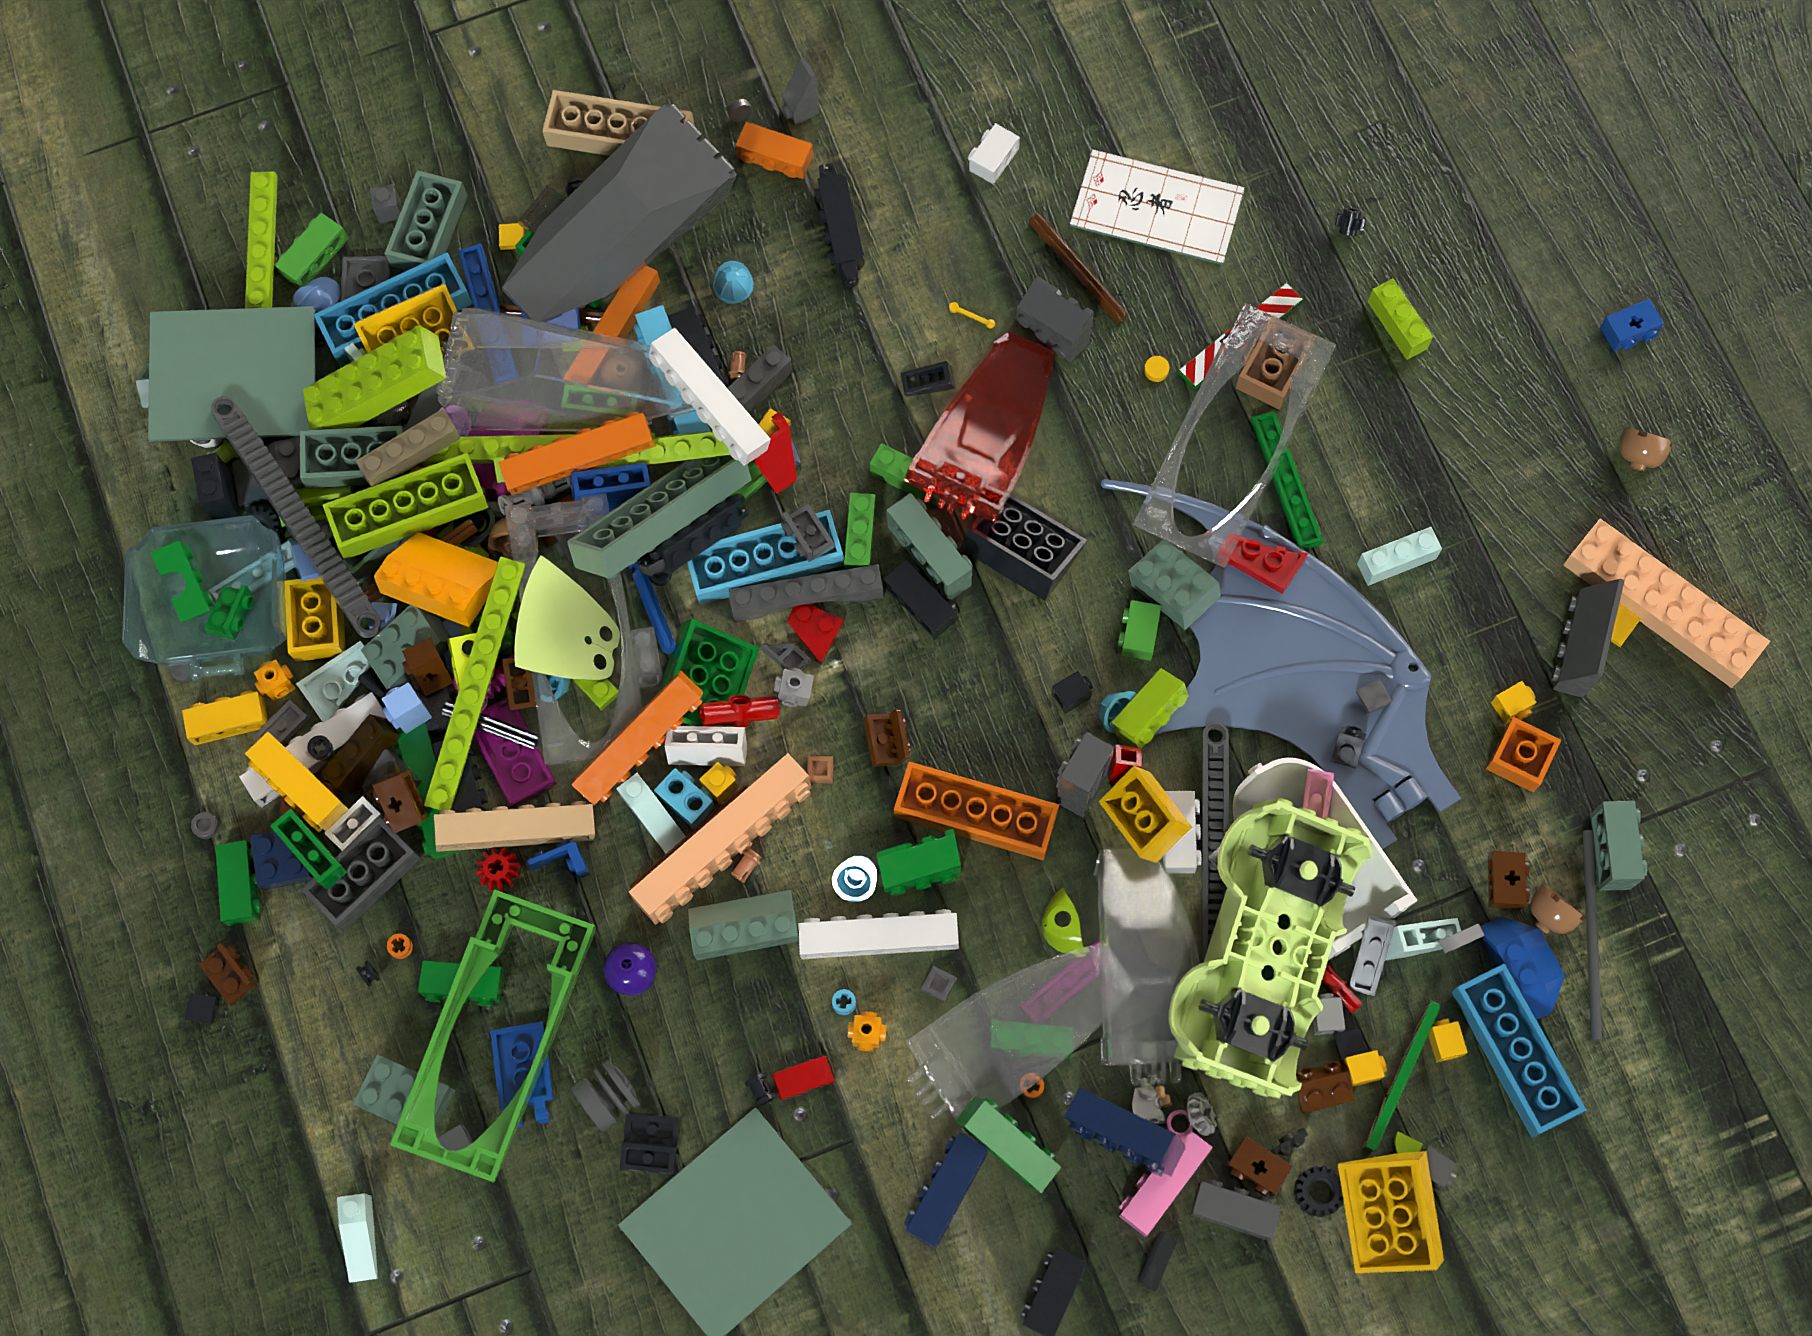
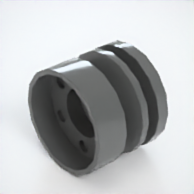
[570,1059,641,1133]

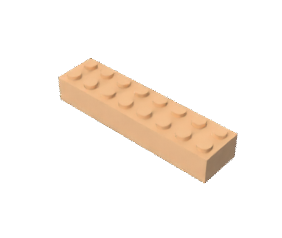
[1564,518,1770,688]
[629,753,812,925]

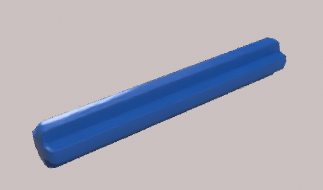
[632,568,677,654]

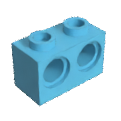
[654,768,715,829]

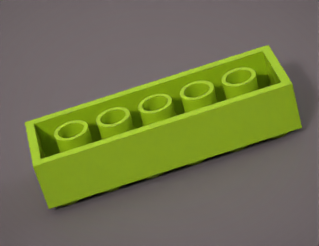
[303,325,446,430]
[323,453,488,560]

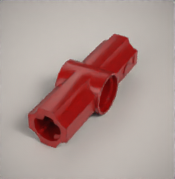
[699,695,780,727]

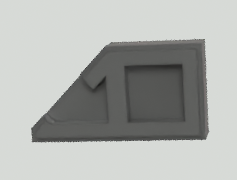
[760,643,812,671]

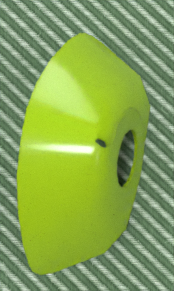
[1041,888,1086,958]

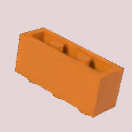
[735,122,814,179]

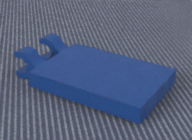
[491,1021,554,1128]

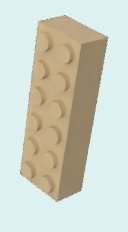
[542,90,695,156]

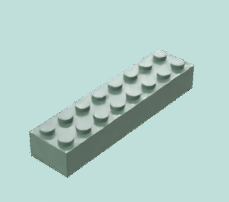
[567,455,751,579]

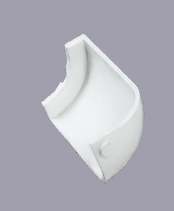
[1233,758,1418,961]

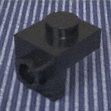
[1331,725,1366,769]

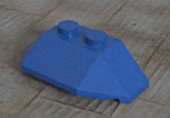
[1480,917,1565,1020]

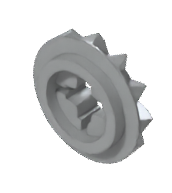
[1187,1092,1217,1136]

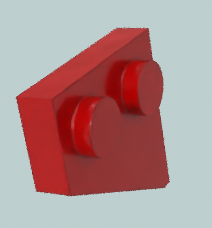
[787,604,844,665]

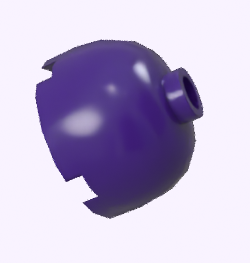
[604,942,657,996]

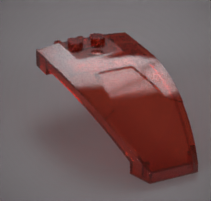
[904,331,1054,522]

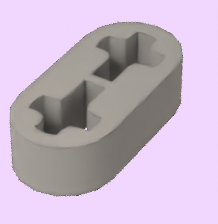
[1439,923,1485,953]

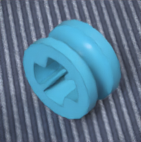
[832,989,856,1015]

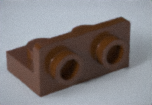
[199,942,257,1006]

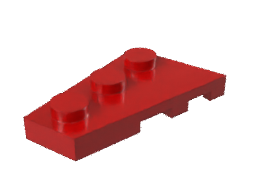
[1217,534,1309,594]

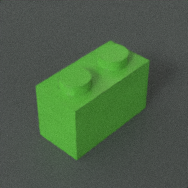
[1118,600,1161,661]

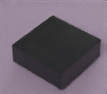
[185,993,219,1024]
[1333,1028,1367,1061]

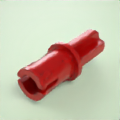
[1322,964,1362,1013]

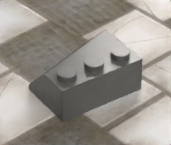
[1017,277,1094,363]

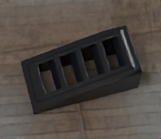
[901,361,955,397]

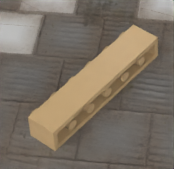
[434,801,595,852]

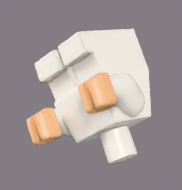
[1132,1078,1172,1124]

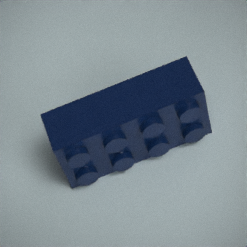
[1064,1088,1186,1177]
[904,1132,989,1250]

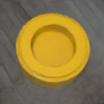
[1144,356,1170,382]

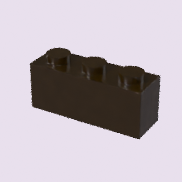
[321,714,401,793]

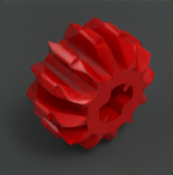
[475,847,521,892]

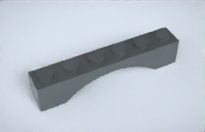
[729,564,884,622]

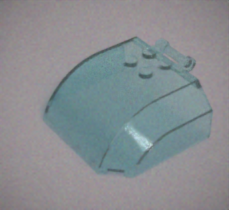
[122,515,287,681]

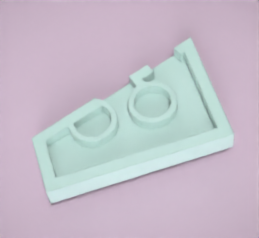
[296,641,372,722]

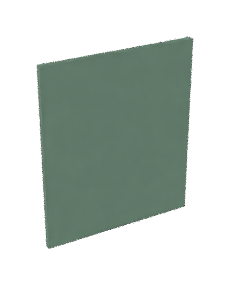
[147,306,316,442]
[618,1107,852,1336]

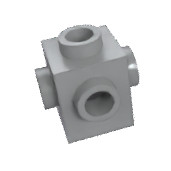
[773,668,814,707]

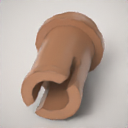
[727,351,746,383]
[731,849,762,883]

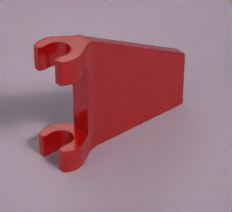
[753,411,797,494]

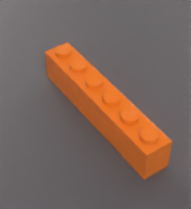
[498,412,656,495]
[571,670,703,805]

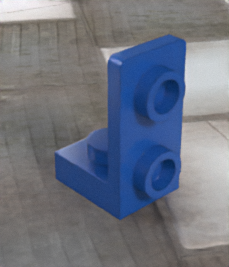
[526,841,590,878]

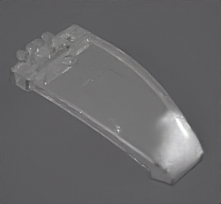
[1094,849,1200,1086]
[906,942,1136,1133]

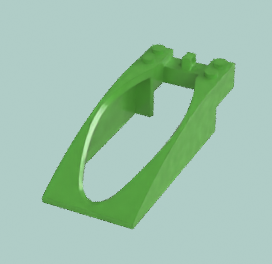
[390,889,596,1182]

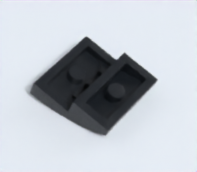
[620,1112,681,1175]

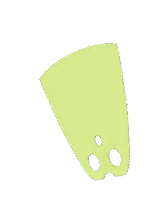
[514,556,620,680]

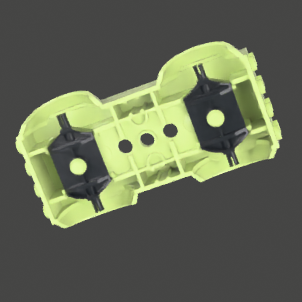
[1169,798,1373,1099]

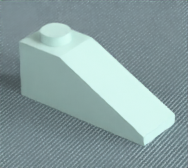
[616,773,686,854]
[1385,918,1461,960]
[337,1194,378,1283]

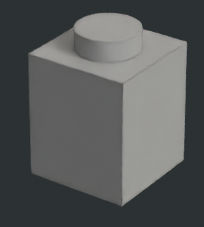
[1313,994,1345,1035]

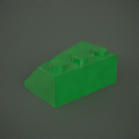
[876,829,961,896]

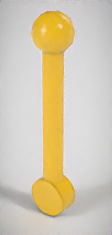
[949,302,995,329]

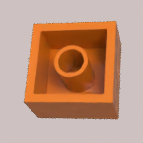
[1486,717,1561,792]

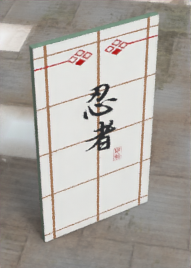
[1070,150,1244,265]

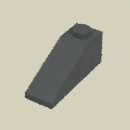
[781,57,820,126]

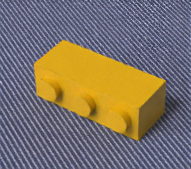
[182,691,268,745]

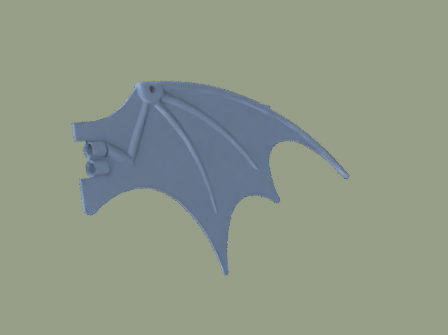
[1101,479,1461,850]

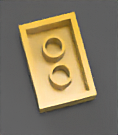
[284,577,346,662]
[1099,766,1192,863]

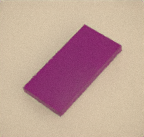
[474,698,557,808]

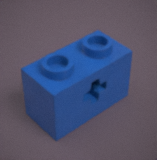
[1600,299,1664,352]

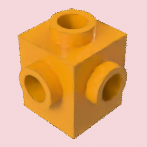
[253,659,296,701]
[848,1011,887,1052]

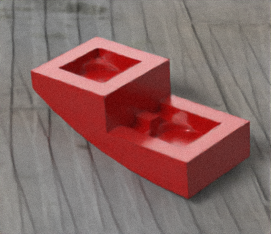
[772,1056,835,1101]

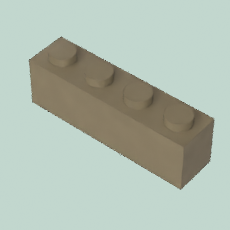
[356,409,460,487]

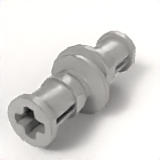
[498,476,571,517]

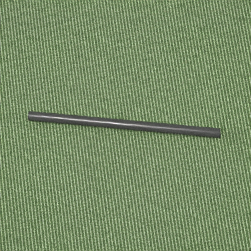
[1582,830,1602,1041]

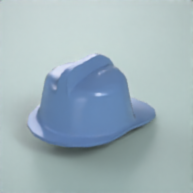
[291,277,341,323]

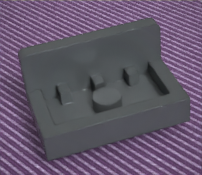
[781,504,835,562]

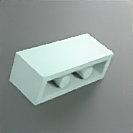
[1357,527,1442,586]

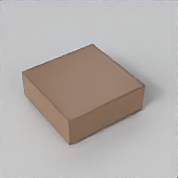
[807,756,834,783]

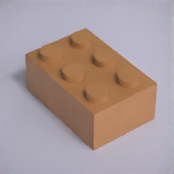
[1236,317,1316,410]

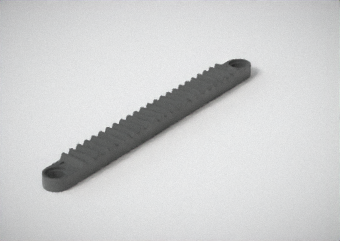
[211,396,381,638]
[1201,722,1229,963]

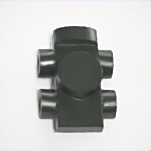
[1271,1127,1308,1156]

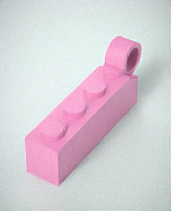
[1119,1110,1213,1237]

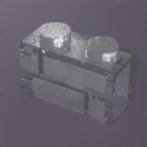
[628,627,662,687]

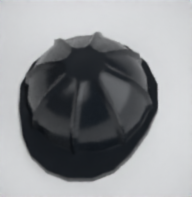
[453,506,496,547]

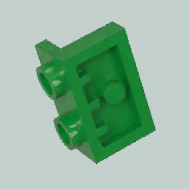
[204,585,254,640]

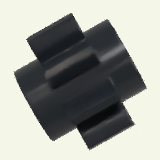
[1335,208,1366,236]

